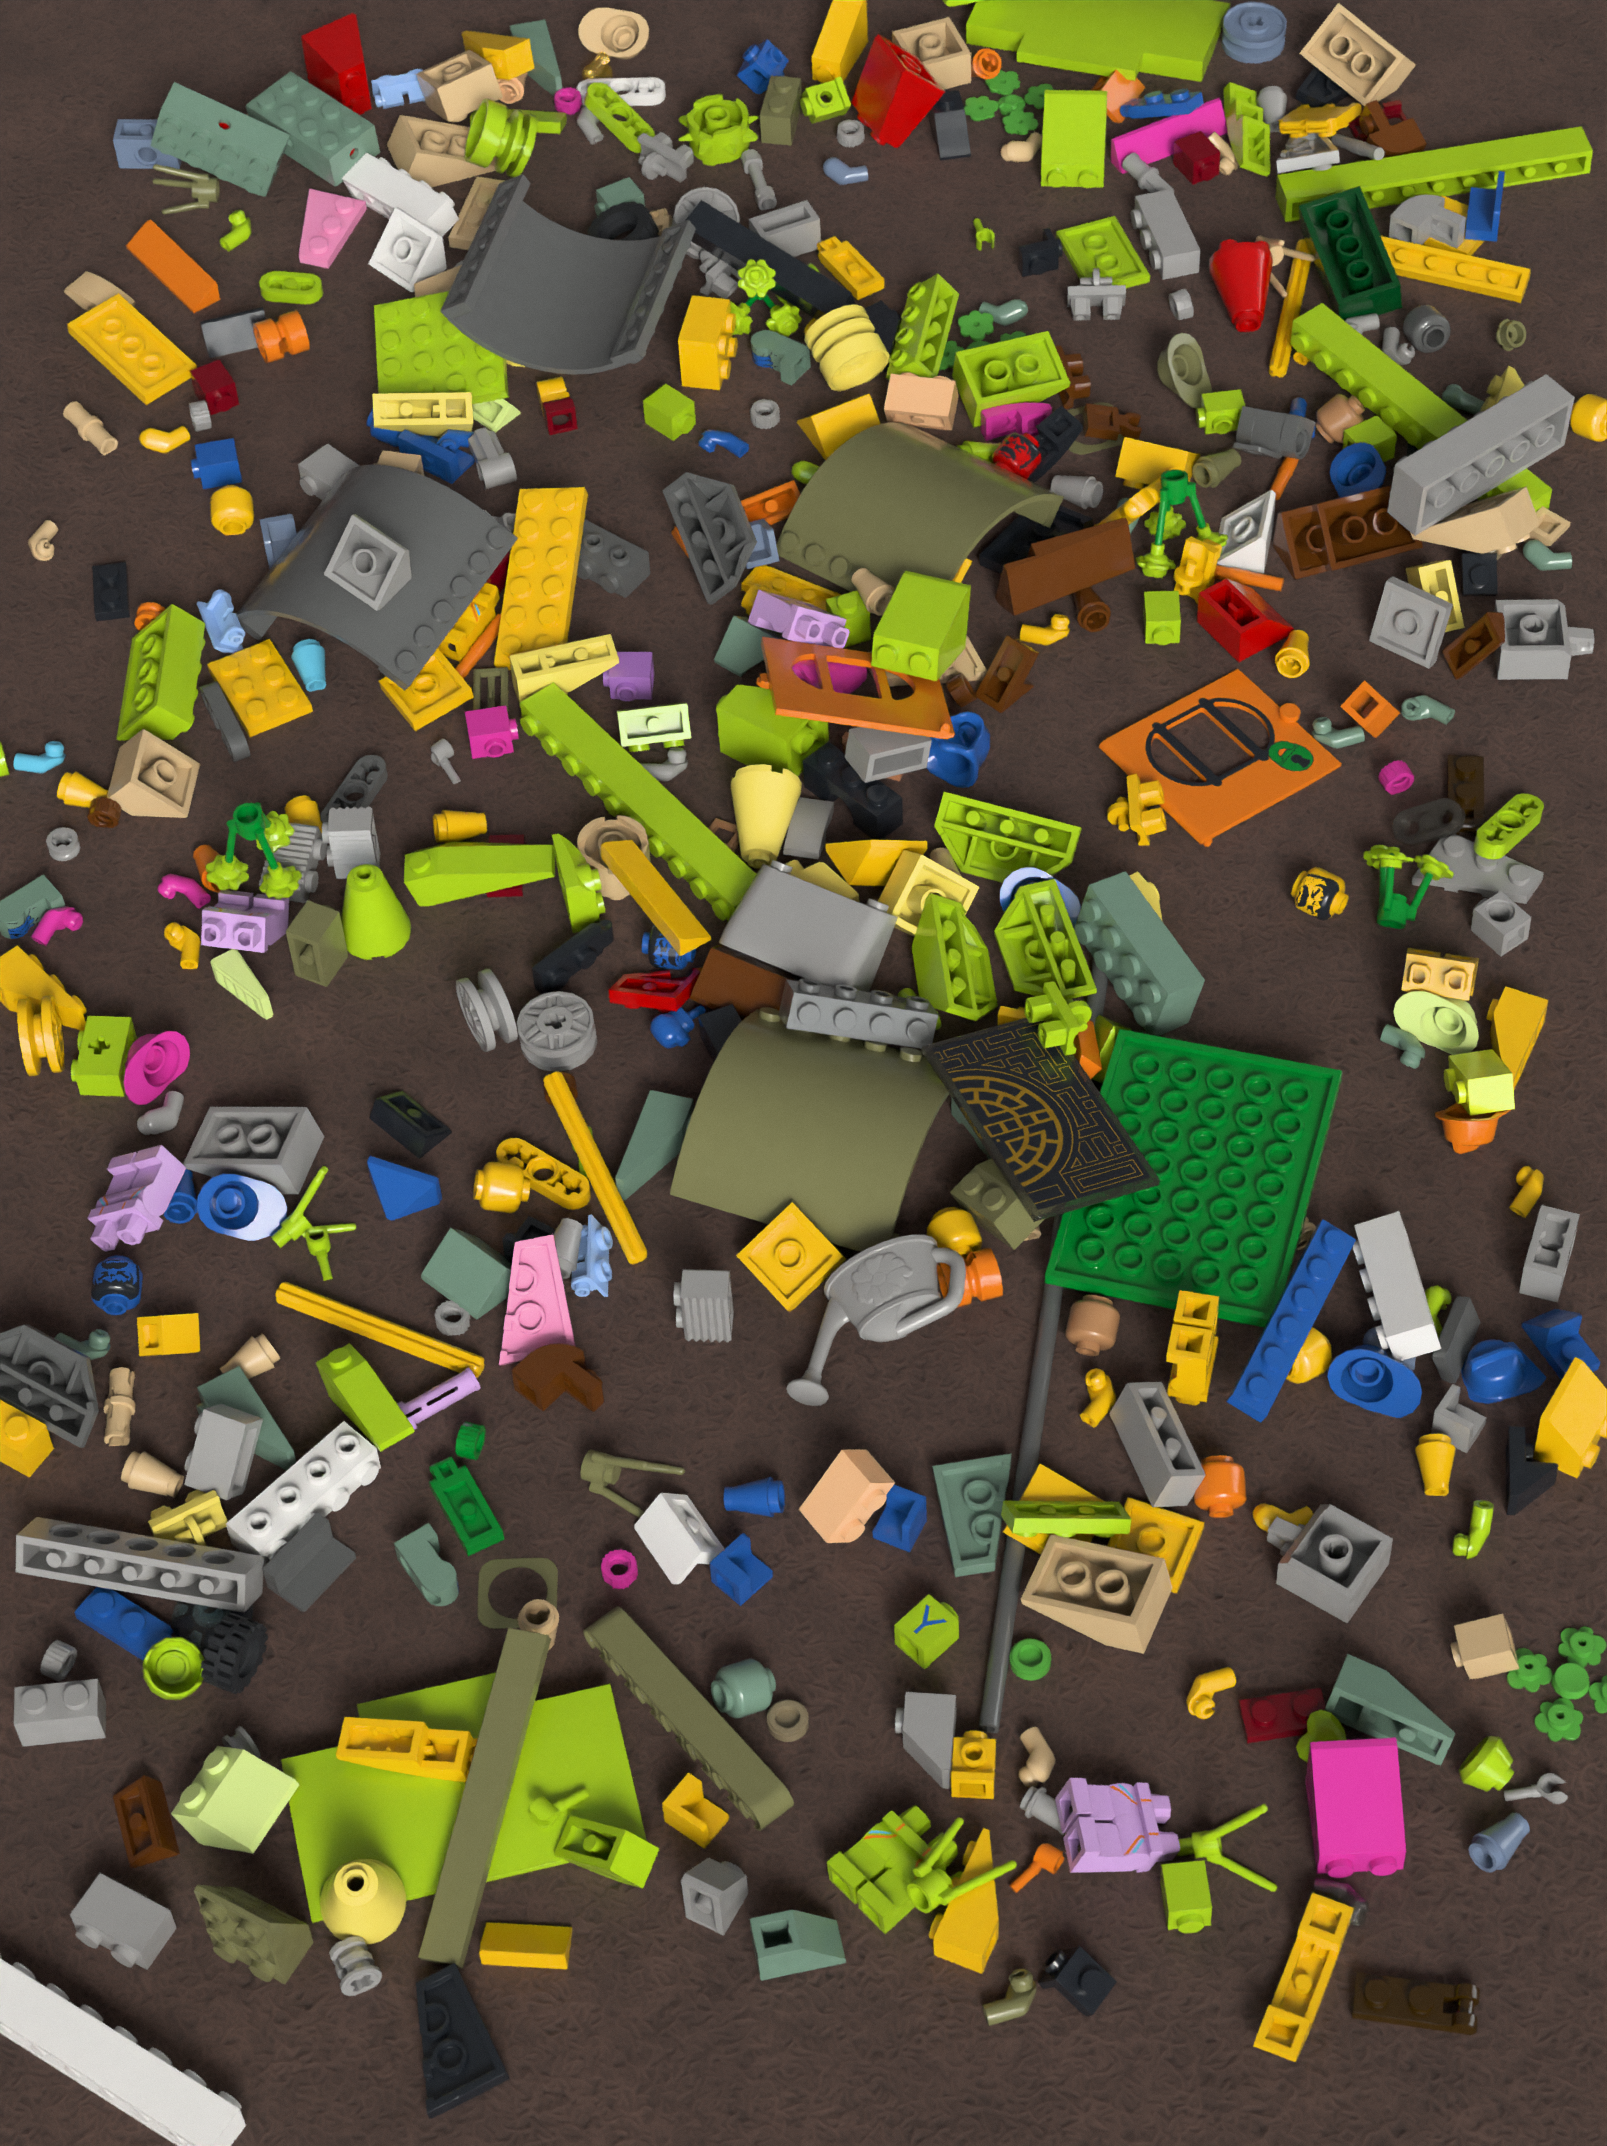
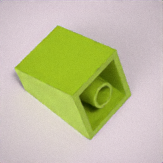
[1041,90,1107,188]
[871,571,971,681]
[716,685,829,776]

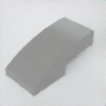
[783,797,834,859]

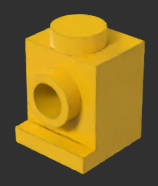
[951,1731,996,1799]

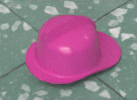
[124,1031,190,1105]

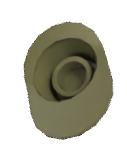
[1157,333,1212,409]

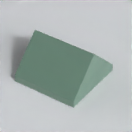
[421,1228,512,1320]

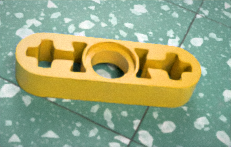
[496,1138,591,1210]

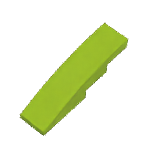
[1224,82,1270,177]

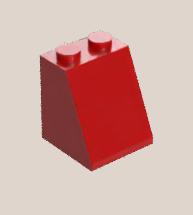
[301,13,372,115]
[851,34,945,148]

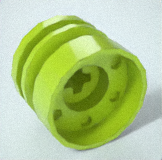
[464,98,537,178]

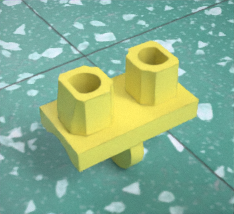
[148,1490,228,1546]

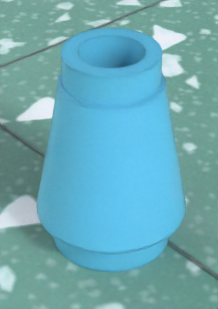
[291,639,326,692]

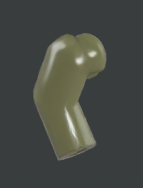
[982,1969,1036,2026]

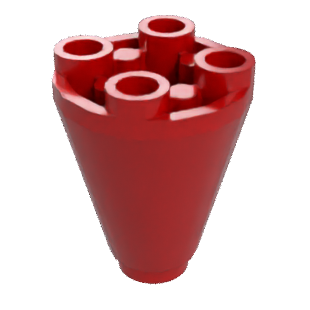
[1209,239,1273,332]

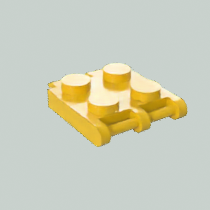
[1279,103,1361,138]

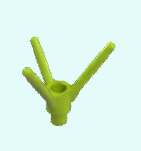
[271,1166,357,1248]
[1178,1804,1277,1892]

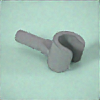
[431,739,461,785]
[1504,1773,1568,1804]

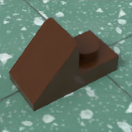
[976,635,1039,713]

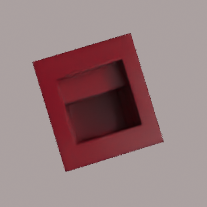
[536,376,578,435]

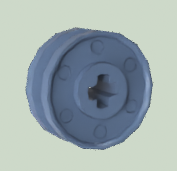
[1222,2,1286,63]

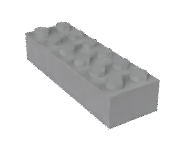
[1387,374,1575,536]

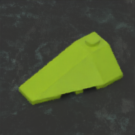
[404,842,555,907]

